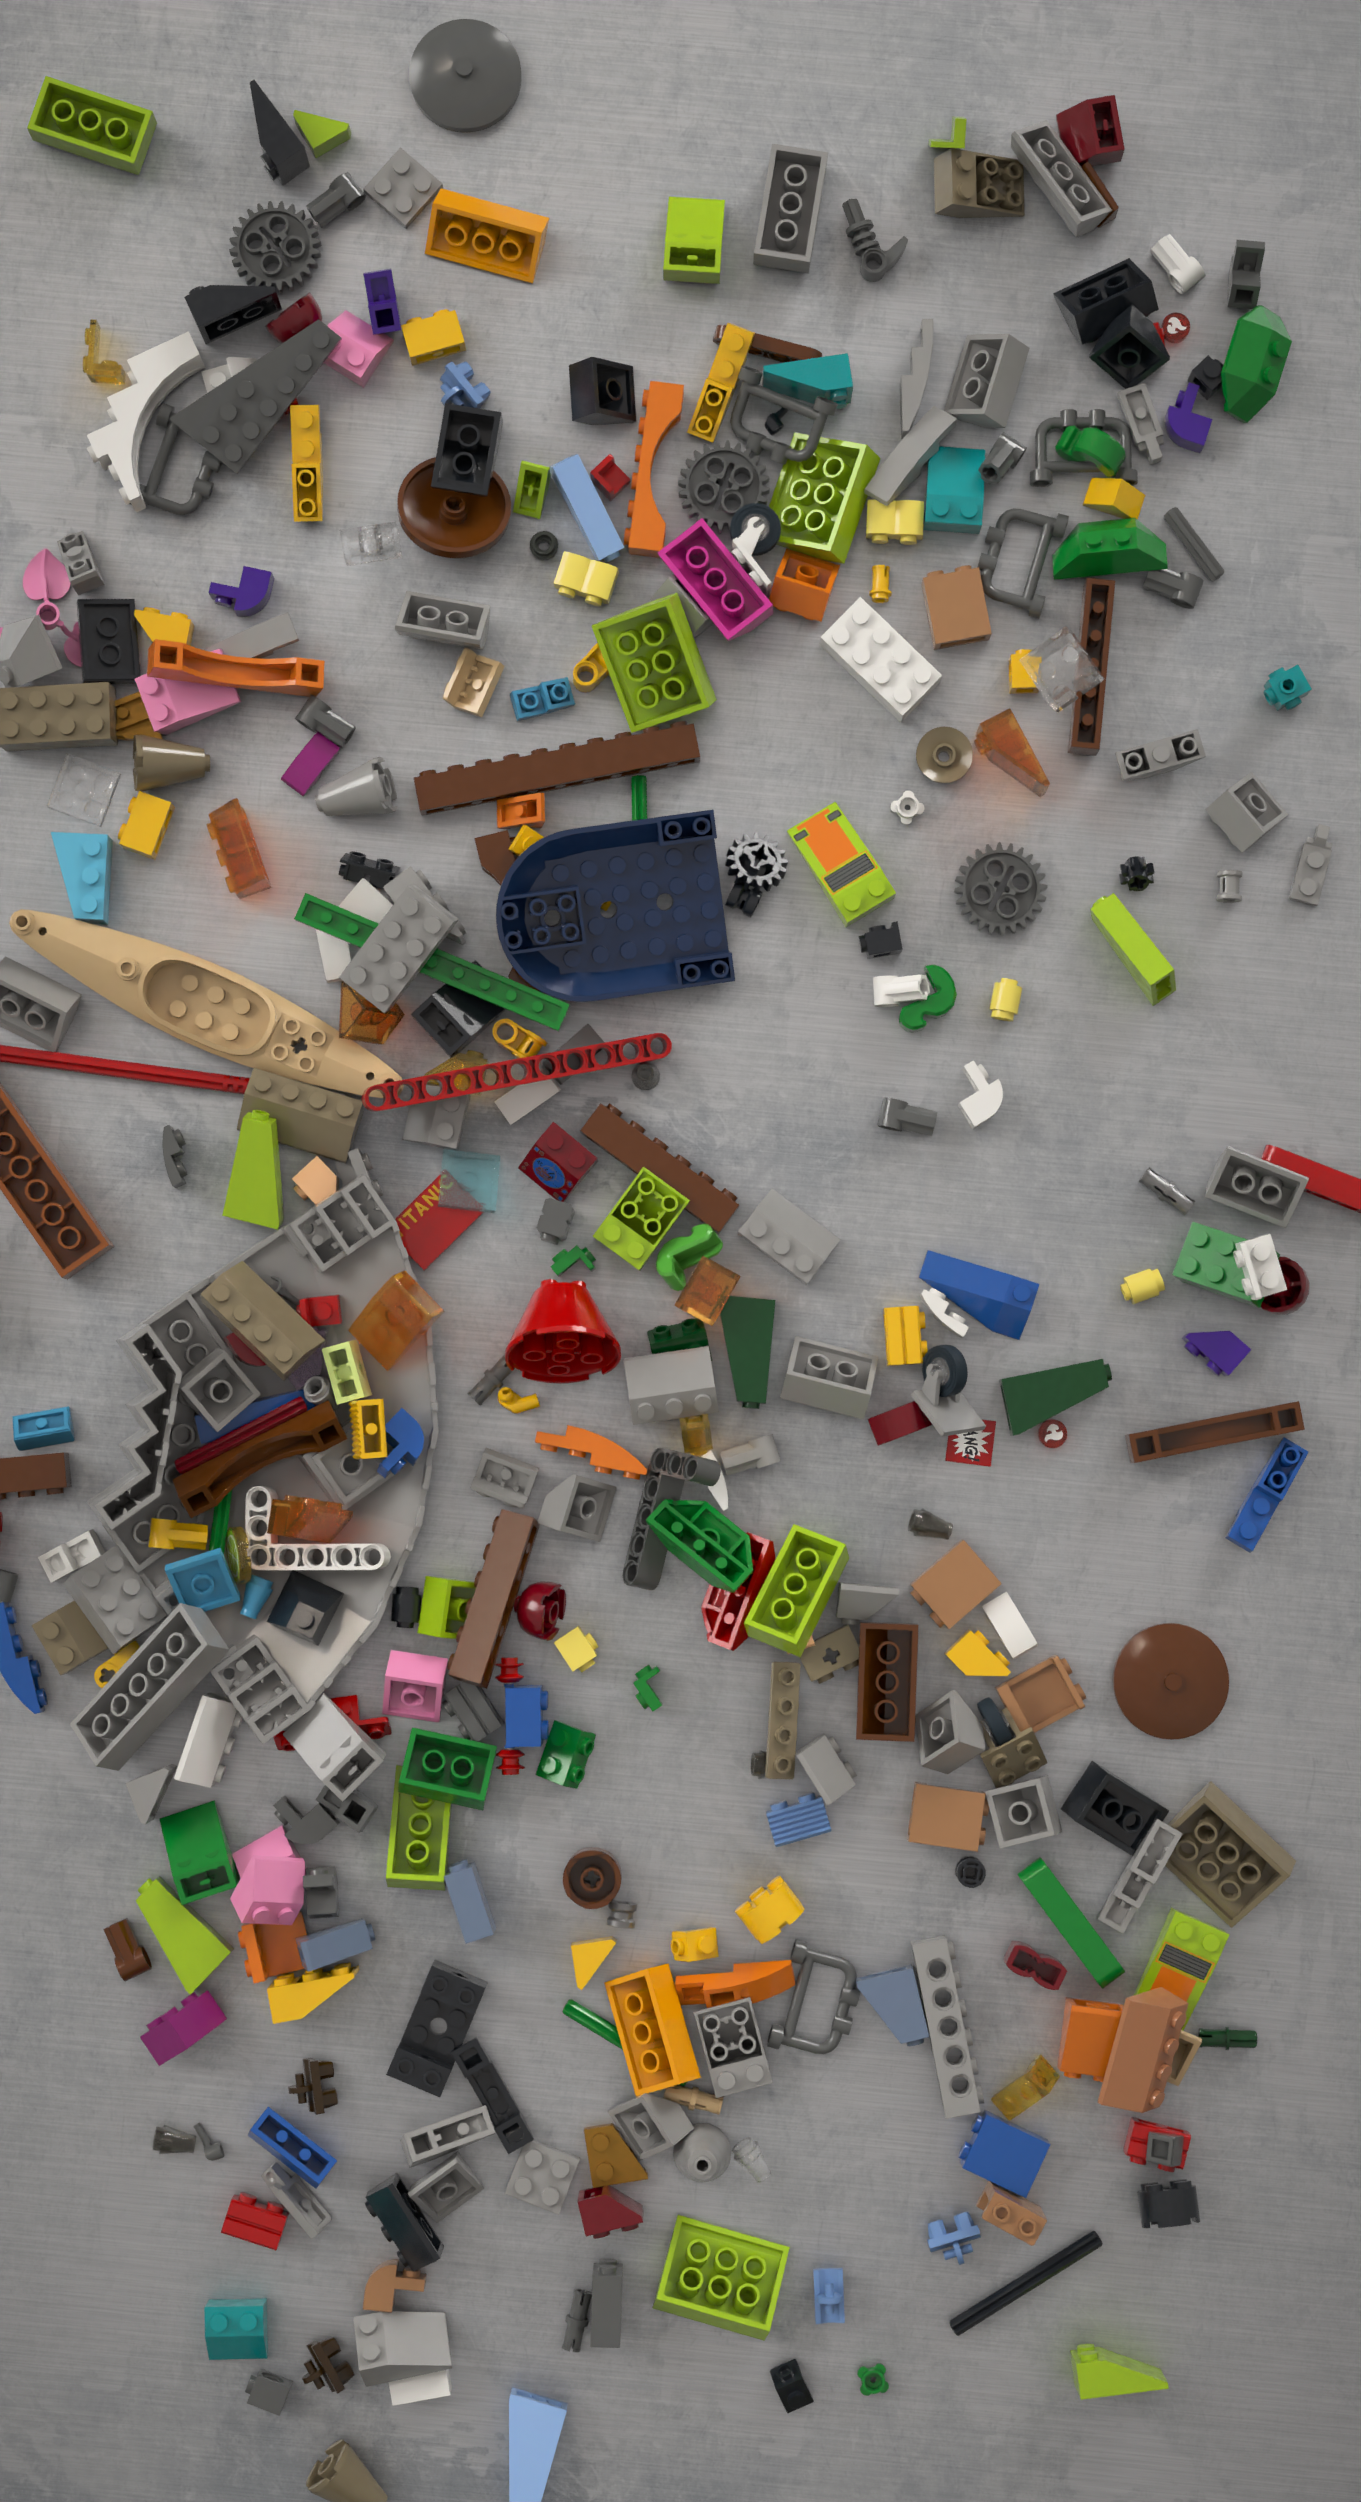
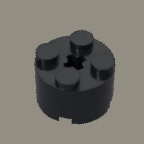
[1137,2179,1200,2228]

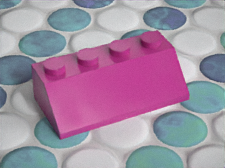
[657,518,773,641]

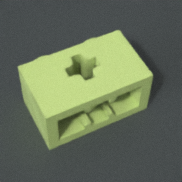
[322,1340,372,1405]

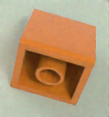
[1057,1997,1124,2082]

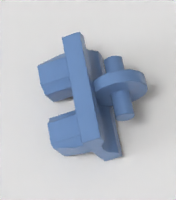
[440,362,491,409]
[927,2212,981,2265]
[813,2268,845,2324]

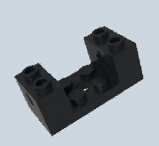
[386,1960,488,2097]

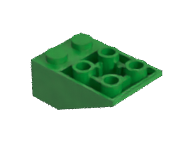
[159,1800,240,1905]

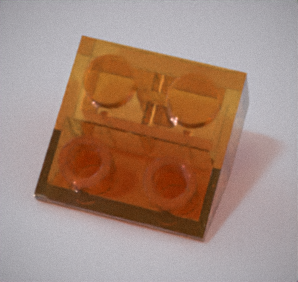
[267,1495,353,1543]

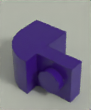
[363,268,401,335]
[1164,382,1213,453]
[208,566,275,617]

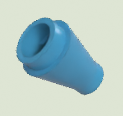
[240,1574,273,1619]

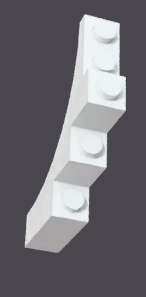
[86,331,206,513]

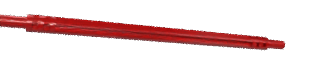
[0,1045,250,1094]

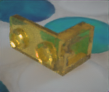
[83,319,126,384]
[991,2055,1060,2120]

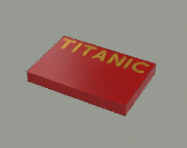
[395,1170,486,1271]

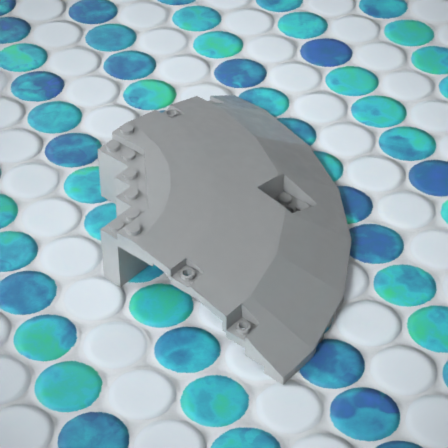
[87,1175,439,1744]

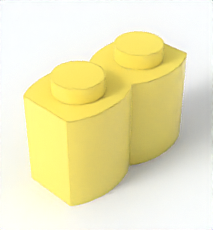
[866,499,924,545]
[554,551,619,607]

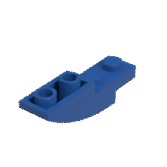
[1225,1437,1309,1553]
[0,1602,48,1714]

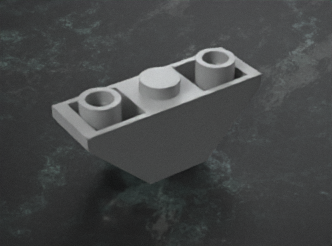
[57,531,105,596]
[1115,729,1206,781]

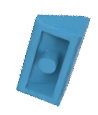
[12,1406,75,1451]

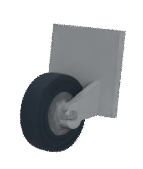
[911,1345,986,1437]

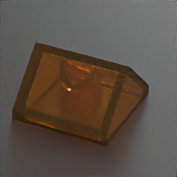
[339,981,405,1045]
[674,1256,741,1326]

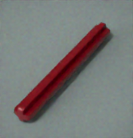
[174,1397,308,1474]

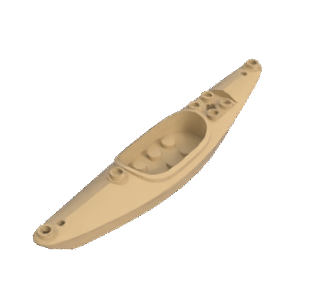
[9,909,404,1098]

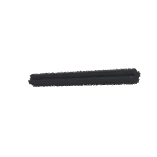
[949,2231,1103,2336]

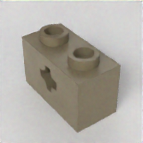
[800,1624,859,1684]

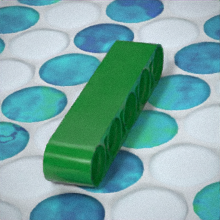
[1017,1857,1125,1989]

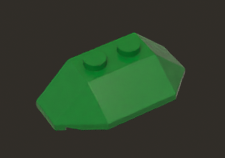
[1221,305,1292,423]
[1052,518,1168,580]
[646,1499,753,1593]

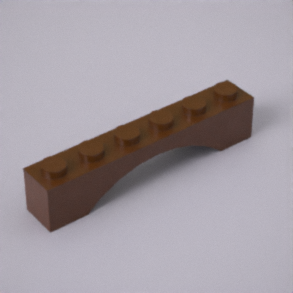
[474,830,548,995]
[172,1400,348,1518]
[1125,1401,1305,1463]

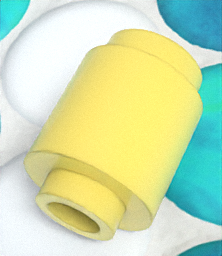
[989,978,1022,1022]
[1120,1268,1165,1305]

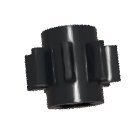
[1119,856,1155,891]

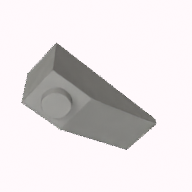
[400,2105,495,2168]

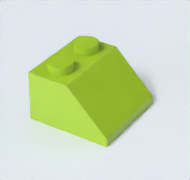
[417,1576,476,1639]

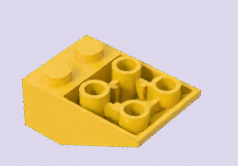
[267,1962,360,2024]

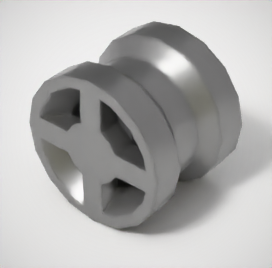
[606,1900,637,1928]

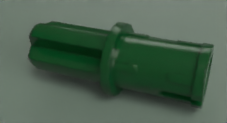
[1198,2027,1257,2050]

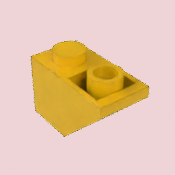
[134,607,194,646]
[944,1629,1011,1676]

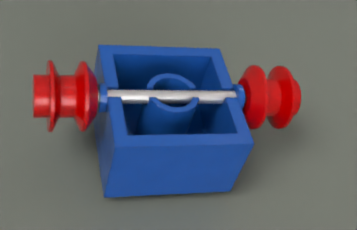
[495,1657,549,1775]

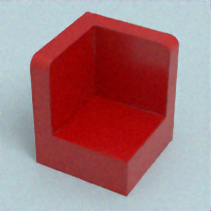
[590,454,631,502]

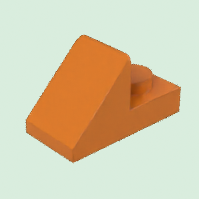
[497,793,545,830]

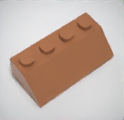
[1098,1987,1189,2113]

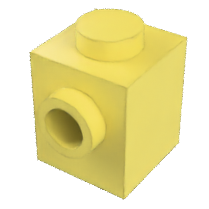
[554,1626,599,1673]

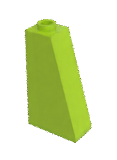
[1090,893,1176,1006]
[222,1110,284,1230]
[135,1876,234,1995]

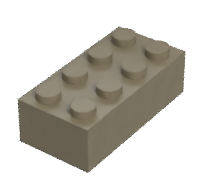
[0,682,118,751]

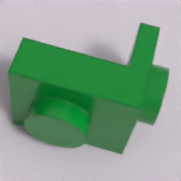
[550,1245,596,1277]
[633,1665,662,1712]

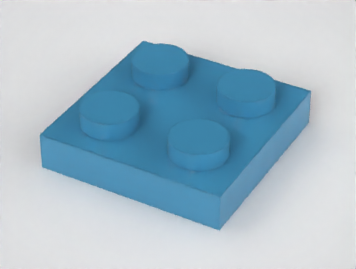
[165,1547,240,1612]

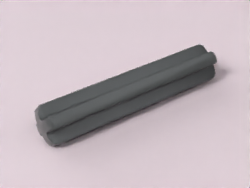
[1164,507,1224,582]

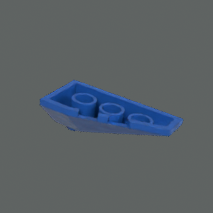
[919,1250,1039,1340]

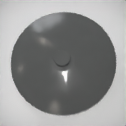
[409,19,522,133]

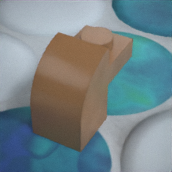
[363,2259,427,2312]

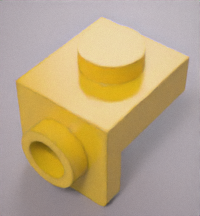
[671,1927,719,1962]

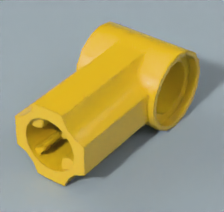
[148,1518,208,1550]

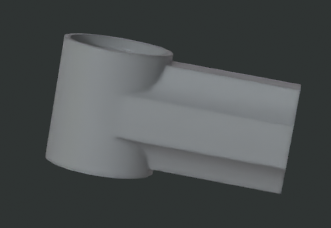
[720,1434,781,1476]

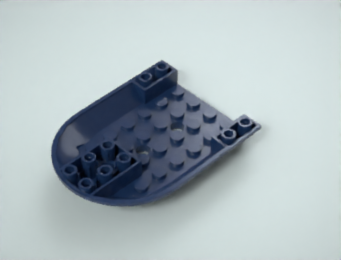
[496,809,735,1002]

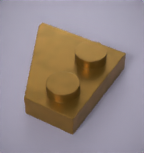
[115,692,164,741]
[584,2123,648,2188]

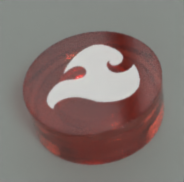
[1161,312,1190,343]
[1038,1419,1067,1448]

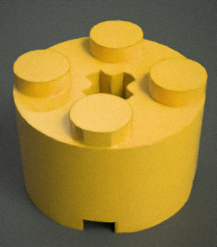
[735,1875,805,1944]

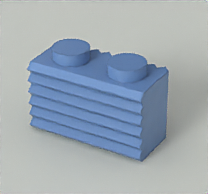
[766,1793,832,1847]

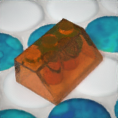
[206,798,272,899]

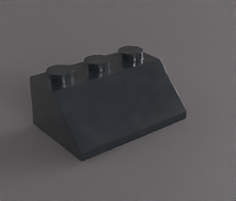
[1053,258,1159,345]
[365,2173,444,2272]

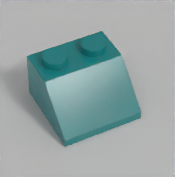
[204,2298,268,2360]

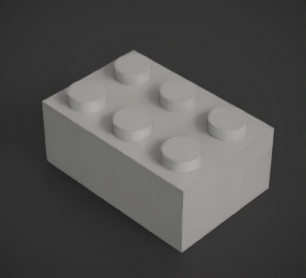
[63,1545,167,1655]

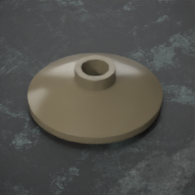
[916,726,973,783]

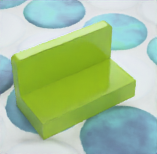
[928,116,967,149]

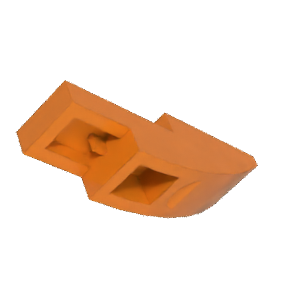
[535,1425,647,1480]
[675,1960,796,2008]

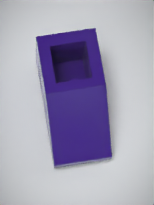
[1182,1331,1251,1377]

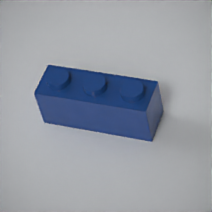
[248,2107,337,2189]

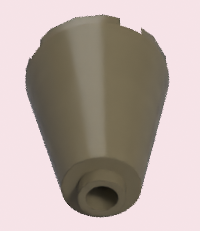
[133,734,210,792]
[306,2439,388,2502]

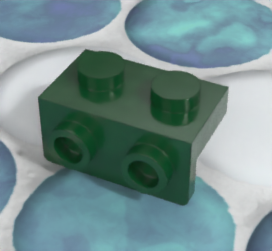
[647,1318,712,1361]

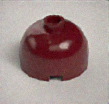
[265,292,322,344]
[1261,1257,1310,1315]
[514,1581,566,1641]

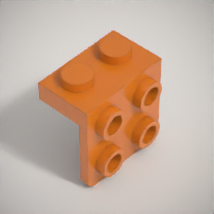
[238,1911,307,1984]

